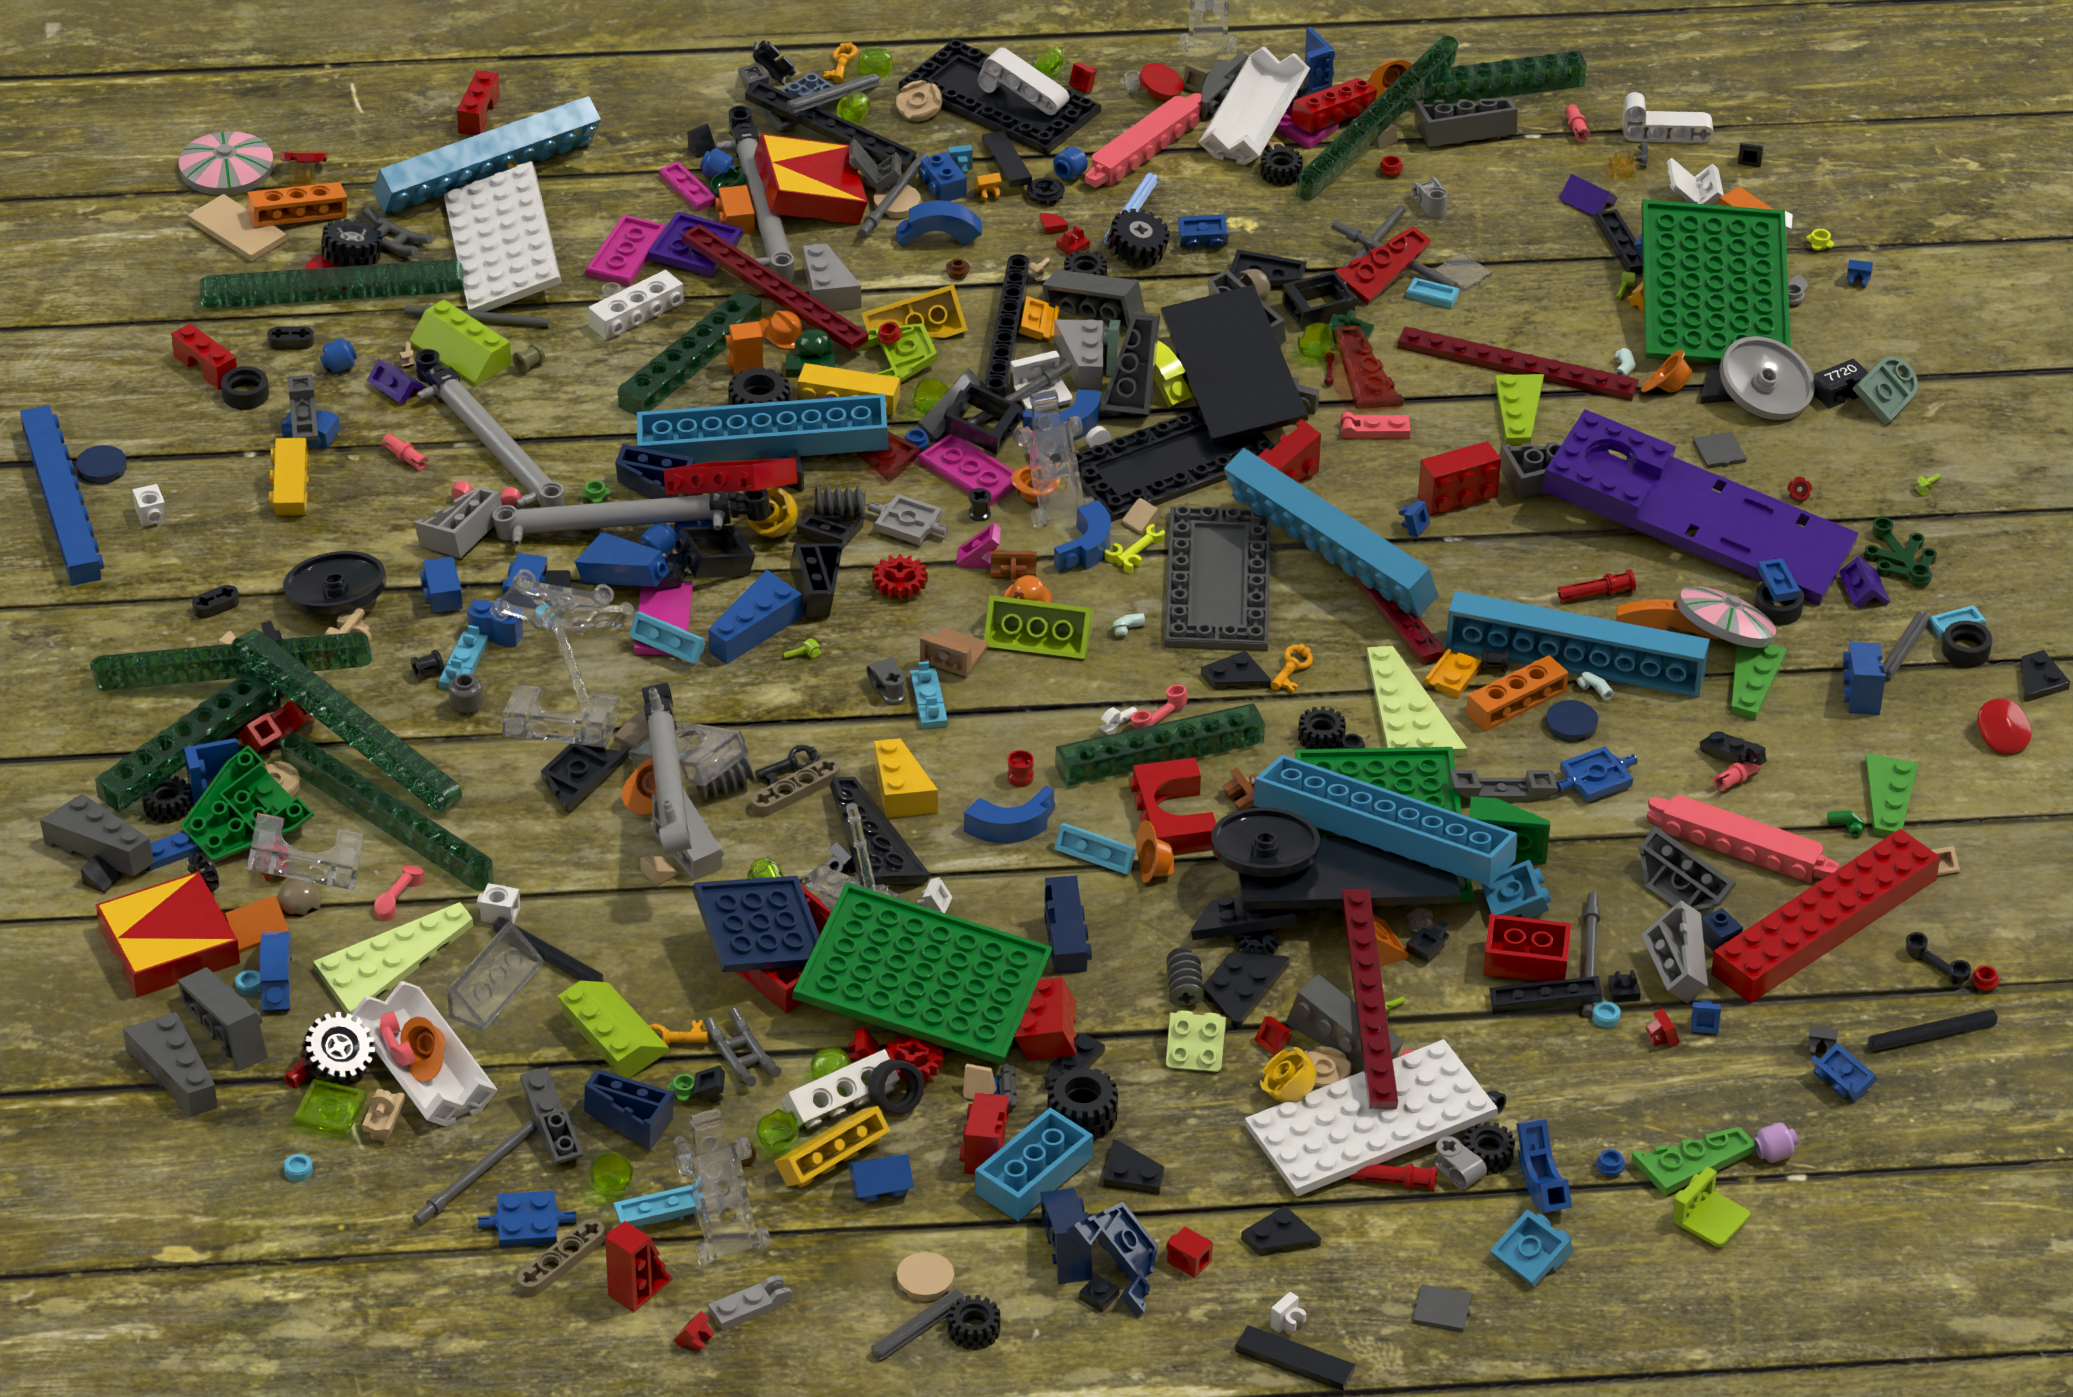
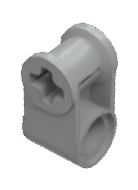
[1411,177,1448,218]
[1434,1136,1487,1190]

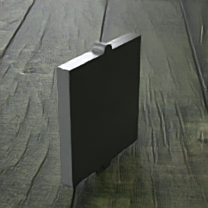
[1693,432,1746,468]
[1413,1284,1472,1332]

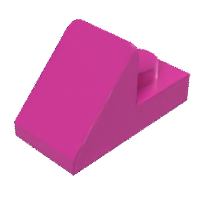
[956,523,1001,569]

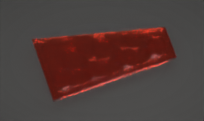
[1334,326,1404,409]

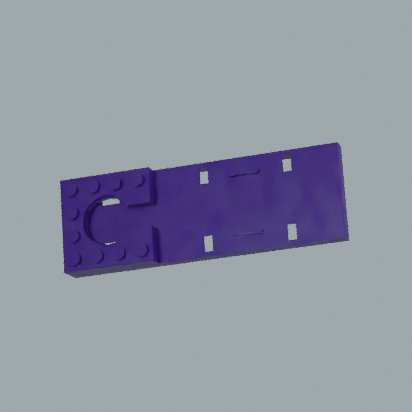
[1541,409,1859,606]

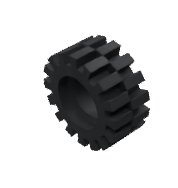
[1260,146,1303,186]
[1064,250,1107,276]
[1298,706,1346,749]
[142,775,192,823]
[1463,1122,1515,1174]
[948,1295,1001,1350]

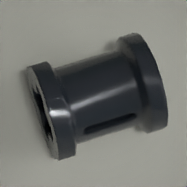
[969,488,991,522]
[1481,647,1509,672]
[411,649,444,680]

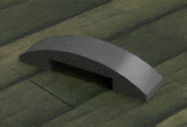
[738,62,799,131]
[917,368,985,441]
[287,375,318,441]
[1449,770,1558,803]

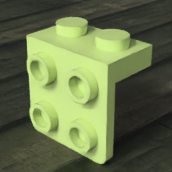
[1166,1011,1226,1072]

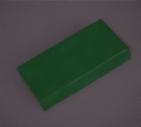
[786,354,835,376]

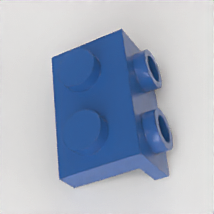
[1178,214,1229,248]
[1810,1043,1878,1103]

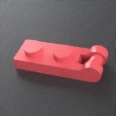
[1340,412,1411,439]

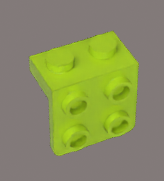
[1673,1166,1750,1247]

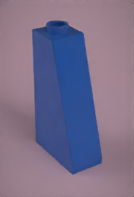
[575,533,669,587]

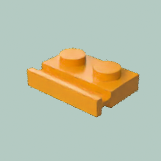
[1018,296,1059,343]
[1425,648,1482,699]

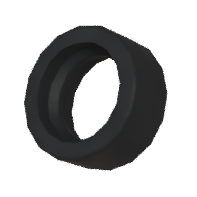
[221,366,269,410]
[1754,583,1804,625]
[1941,620,1993,667]
[868,1059,924,1114]

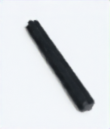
[493,917,604,982]
[1868,1009,1998,1052]

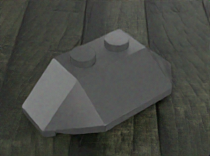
[1639,826,1736,912]

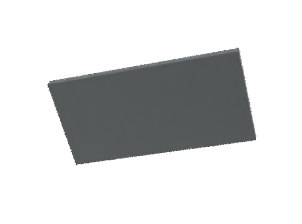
[1165,505,1270,651]

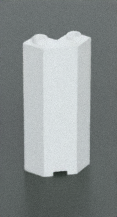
[1198,47,1310,165]
[351,981,498,1126]

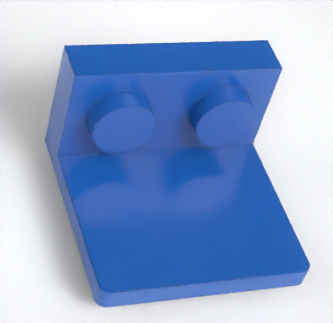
[1304,27,1335,92]
[184,739,239,806]

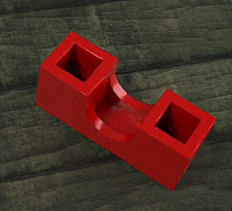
[457,70,500,136]
[171,323,237,390]
[238,689,324,754]

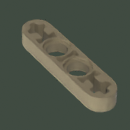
[751,758,840,817]
[517,1219,605,1297]

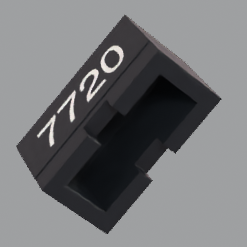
[1813,359,1868,409]

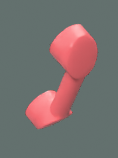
[451,481,521,507]
[1131,684,1188,730]
[374,865,425,921]
[380,1011,415,1066]

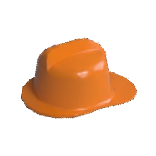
[1368,60,1416,100]
[758,311,805,349]
[1641,349,1692,392]
[621,758,656,815]
[1136,820,1174,883]
[400,1016,446,1082]

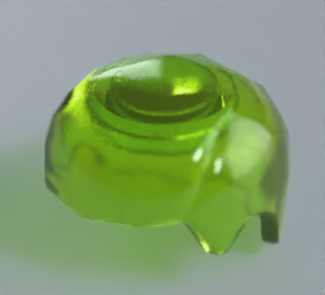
[859,46,893,77]
[1029,47,1066,77]
[1298,323,1334,359]
[912,378,949,414]
[810,1047,852,1080]
[756,1108,800,1151]
[589,1152,634,1198]

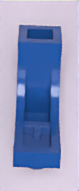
[896,200,982,247]
[1022,389,1102,441]
[1054,500,1111,572]
[964,786,1055,843]
[260,931,292,1011]
[1516,1118,1572,1212]

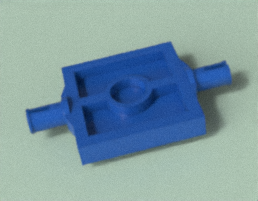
[1556,746,1638,802]
[478,1190,576,1247]

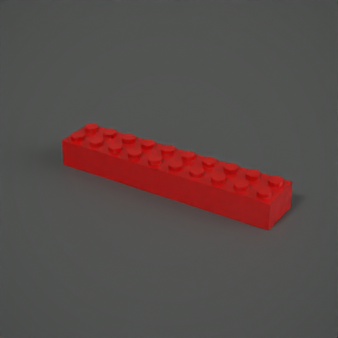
[1711,828,1940,1004]

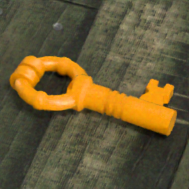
[823,42,858,83]
[1270,643,1313,694]
[649,1020,708,1045]

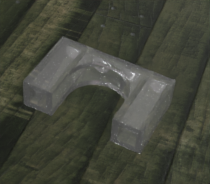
[502,685,619,747]
[628,721,749,786]
[246,813,364,891]

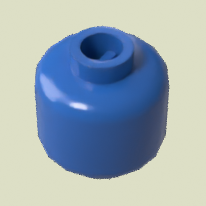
[1053,146,1088,181]
[700,148,736,180]
[319,338,358,374]
[640,523,678,554]

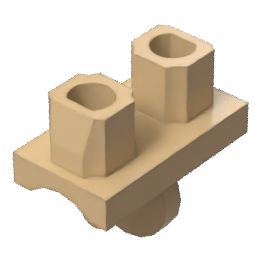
[325,608,372,657]
[362,1089,405,1141]

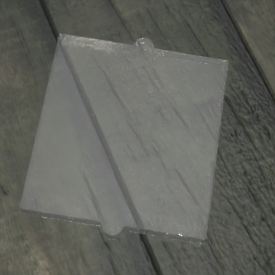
[1434,253,1492,292]

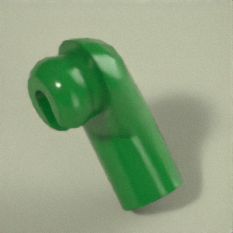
[1827,810,1865,837]

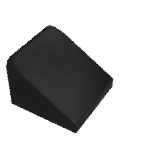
[687,123,716,158]
[1738,143,1763,167]
[545,570,571,601]
[81,855,121,893]

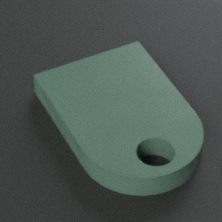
[1853,356,1918,425]

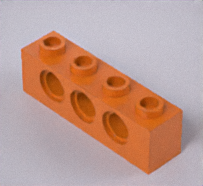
[247,182,347,227]
[1466,655,1569,731]

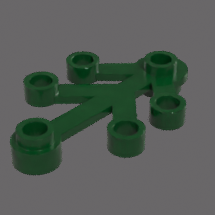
[1864,517,1937,586]

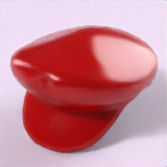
[1976,698,2032,754]

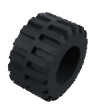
[728,367,790,405]
[1047,1066,1118,1140]

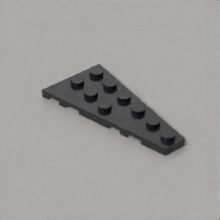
[830,777,931,885]

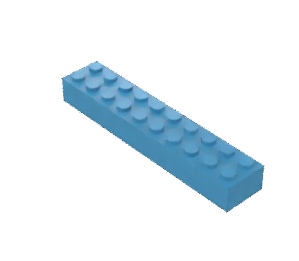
[372,96,601,214]
[637,394,889,464]
[1224,448,1439,617]
[1445,591,1710,697]
[1254,755,1517,886]

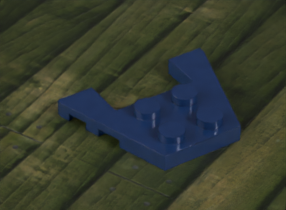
[1067,1202,1158,1317]

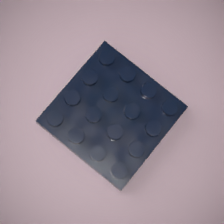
[692,876,820,973]

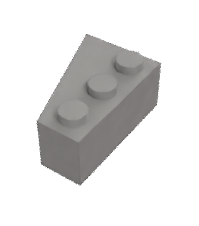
[803,244,861,311]
[1054,320,1103,389]
[414,486,502,558]
[652,789,724,881]
[1641,901,1708,1003]

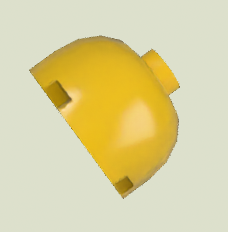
[746,487,798,538]
[1260,1047,1317,1103]

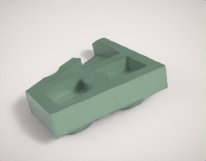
[1103,320,1120,376]

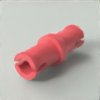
[1564,104,1590,142]
[381,433,429,471]
[1713,761,1762,791]

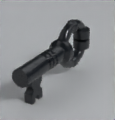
[755,745,820,785]

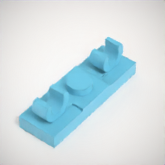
[629,612,706,664]
[438,625,489,690]
[910,661,948,729]
[1054,823,1136,874]
[614,1184,705,1230]

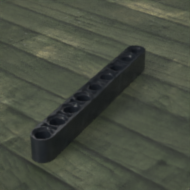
[985,254,1029,398]

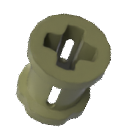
[512,343,545,373]

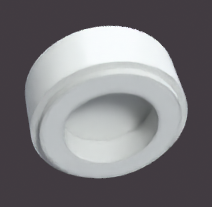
[1085,426,1111,448]

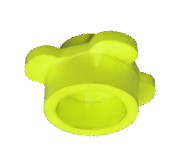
[1807,229,1834,250]

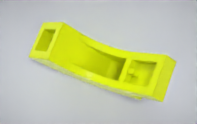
[1154,341,1192,408]

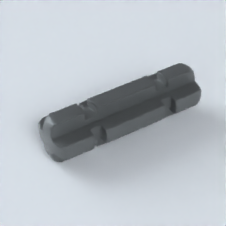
[999,1063,1017,1112]

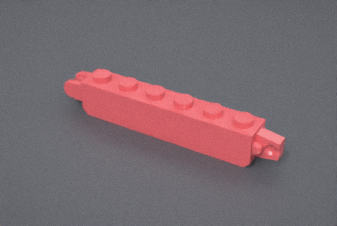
[1085,93,1202,188]
[1647,795,1839,884]

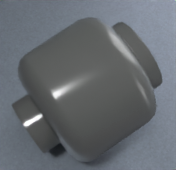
[448,674,483,713]

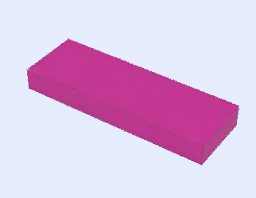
[659,162,717,211]

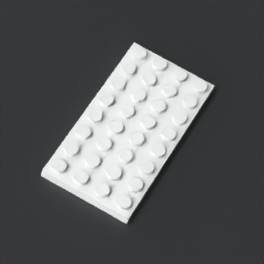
[444,161,562,312]
[1245,1039,1498,1197]

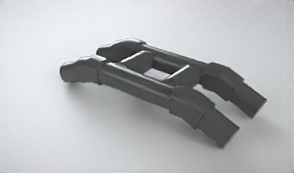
[350,207,433,257]
[703,1007,781,1087]

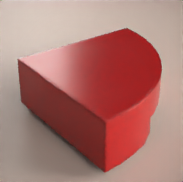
[1039,213,1068,234]

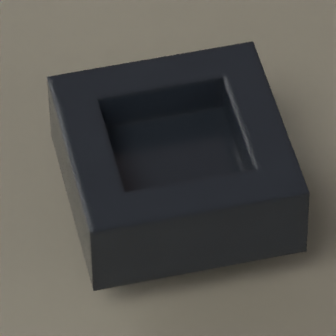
[1079,1274,1120,1312]

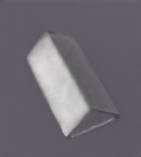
[447,921,545,1031]

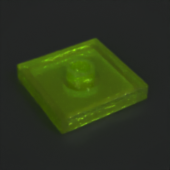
[293,1079,367,1137]

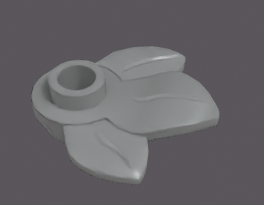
[1788,274,1808,305]

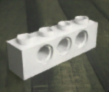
[588,270,684,340]
[782,1049,900,1130]

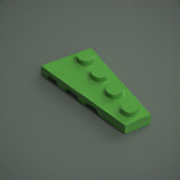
[1731,644,1787,720]
[1865,753,1918,838]
[1631,1127,1757,1196]

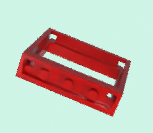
[664,458,797,495]

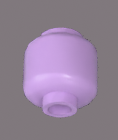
[1754,1122,1798,1163]

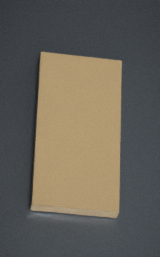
[188,194,287,262]

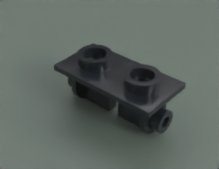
[752,40,796,86]

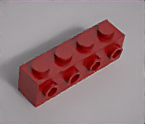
[1290,78,1377,133]

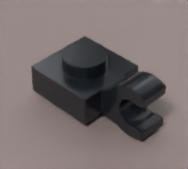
[1406,920,1450,963]

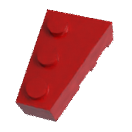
[605,1221,673,1313]

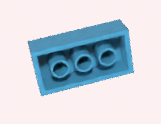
[975,1108,1093,1221]

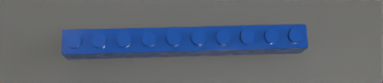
[20,405,104,586]

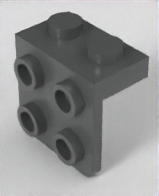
[849,139,902,193]

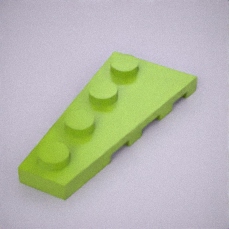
[1495,374,1544,445]

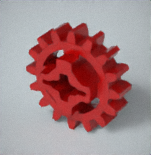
[872,554,928,600]
[883,1034,943,1085]

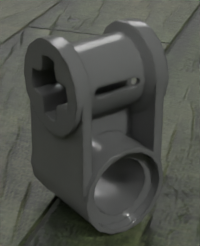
[866,658,906,705]

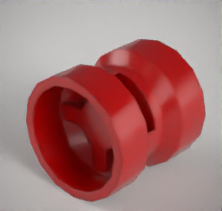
[1007,750,1034,787]

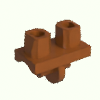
[990,550,1037,580]
[1222,767,1260,811]

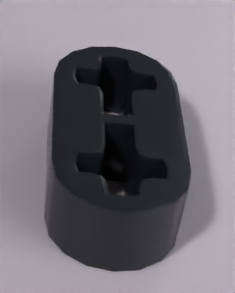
[267,326,314,350]
[192,585,239,619]

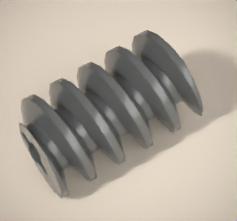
[814,486,865,518]
[694,754,754,800]
[1166,947,1204,1006]

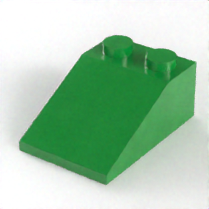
[1469,796,1550,864]

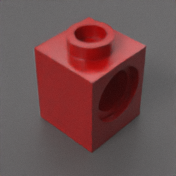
[1166,1226,1213,1278]

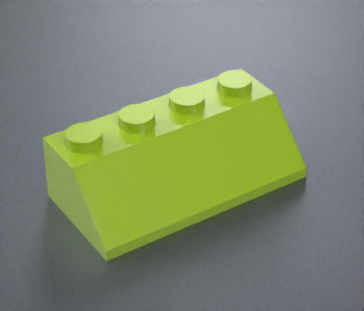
[409,299,511,387]
[984,595,1094,659]
[558,981,670,1078]

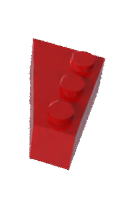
[1257,419,1321,483]
[1014,977,1076,1061]
[959,1092,1009,1175]

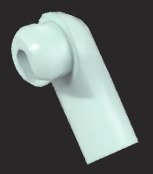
[1615,348,1635,376]
[1112,613,1145,637]
[1577,672,1614,701]

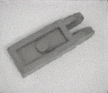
[708,1275,793,1331]

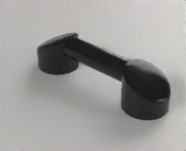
[1906,932,1971,984]

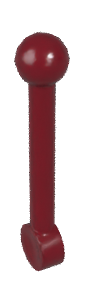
[1324,352,1335,386]

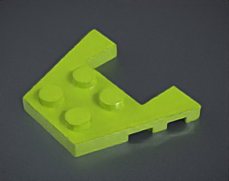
[855,323,939,383]

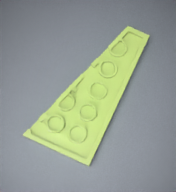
[1367,646,1467,757]
[313,902,473,1014]

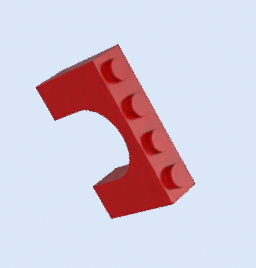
[1129,758,1217,855]

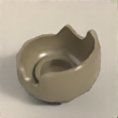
[1239,269,1271,302]
[277,877,322,916]

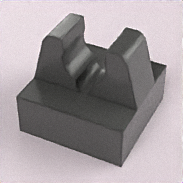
[1808,1025,1838,1055]

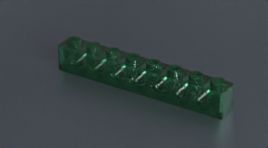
[1402,51,1587,109]
[617,290,762,416]
[95,667,276,813]
[1055,703,1265,786]

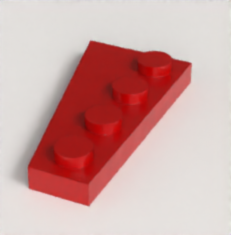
[1334,226,1431,305]

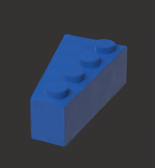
[708,570,802,665]

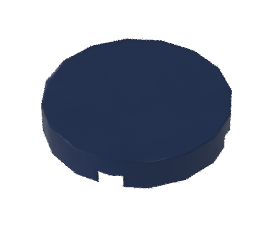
[76,445,127,484]
[1545,700,1598,742]

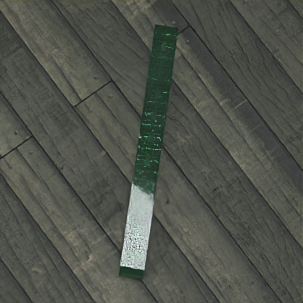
[1296,36,1459,201]
[199,260,464,308]
[231,629,462,812]
[90,632,373,690]
[280,733,494,891]

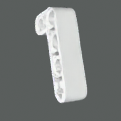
[978,48,1069,115]
[1622,92,1714,143]

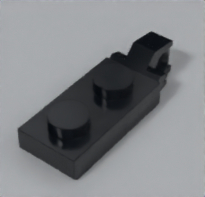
[1699,731,1767,766]
[1044,1033,1105,1090]

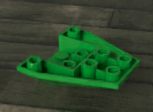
[180,745,315,863]

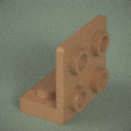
[920,627,988,677]

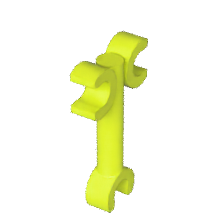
[1104,524,1165,574]

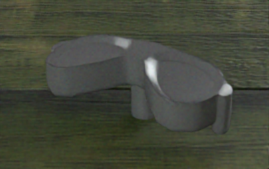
[1636,142,1648,167]

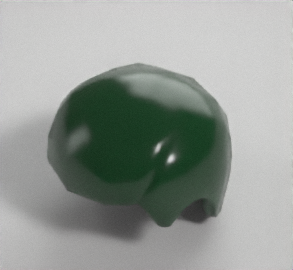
[710,167,745,198]
[795,329,832,358]

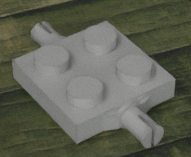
[868,494,949,545]

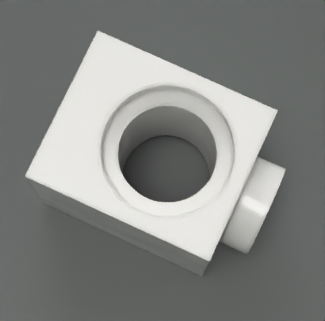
[132,484,167,527]
[477,883,520,924]

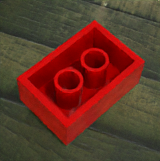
[1418,441,1501,516]
[1483,914,1572,982]

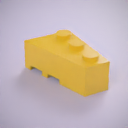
[269,438,310,516]
[874,738,938,818]

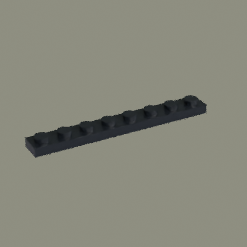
[745,80,917,172]

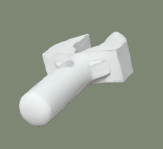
[1099,707,1138,736]

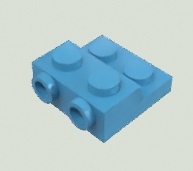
[1481,860,1552,918]
[1490,1209,1574,1287]

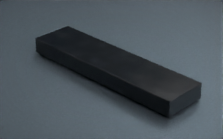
[982,131,1032,188]
[1594,209,1643,275]
[1489,976,1603,1014]
[1235,1325,1355,1391]

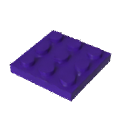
[648,212,743,277]

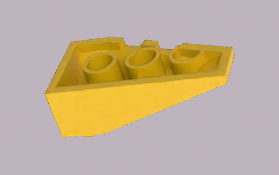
[861,284,968,338]

